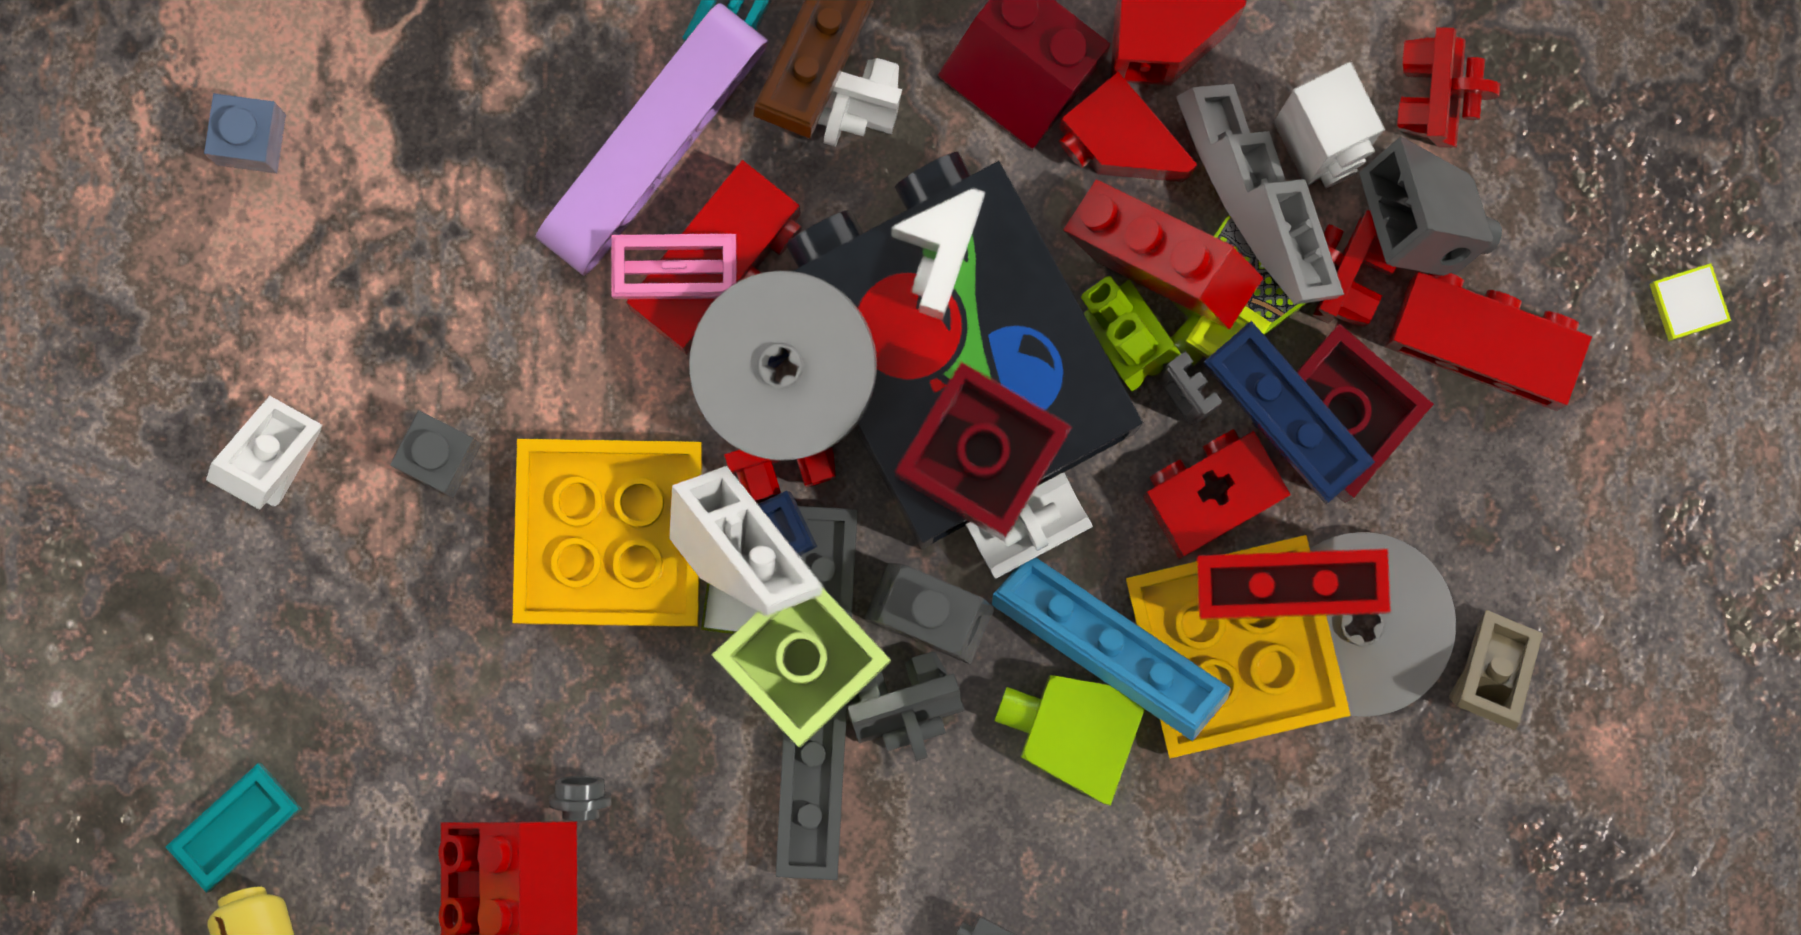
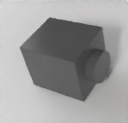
[390,410,482,498]

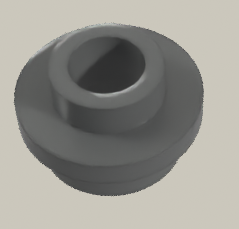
[549,776,611,821]

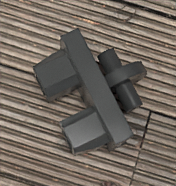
[847,652,964,761]

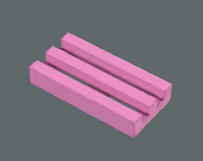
[612,234,737,299]

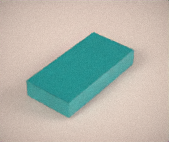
[165,763,302,893]

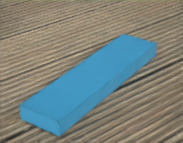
[992,558,1231,741]

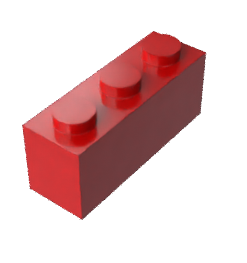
[626,160,802,355]
[1063,179,1263,330]
[1385,272,1592,411]
[1197,549,1391,620]

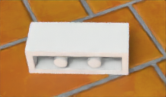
[1273,62,1385,188]

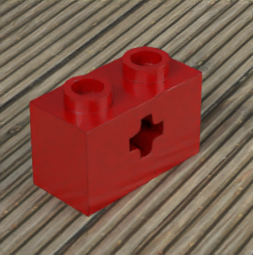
[1143,429,1291,559]

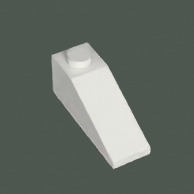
[669,466,822,616]

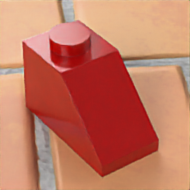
[1059,72,1197,182]

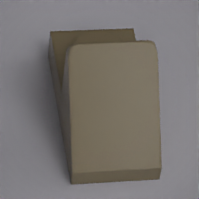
[1449,610,1543,730]

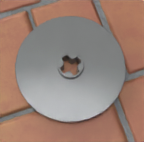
[689,271,877,460]
[1310,532,1456,717]

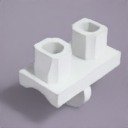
[818,58,902,147]
[965,472,1093,580]

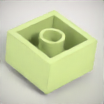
[712,588,891,747]

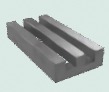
[1158,351,1222,426]

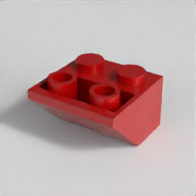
[1111,0,1246,86]
[439,821,578,935]

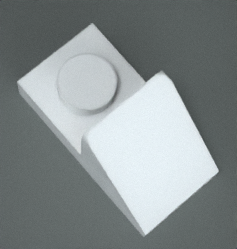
[892,189,985,320]
[206,396,322,510]

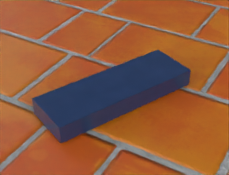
[1202,321,1375,504]

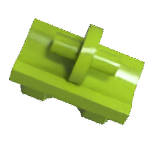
[1081,276,1181,391]

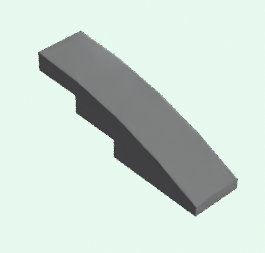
[1176,84,1344,305]

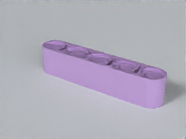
[536,3,769,276]

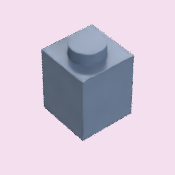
[204,93,286,174]

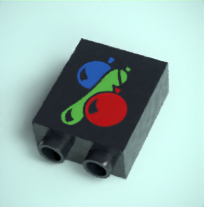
[786,151,1143,550]

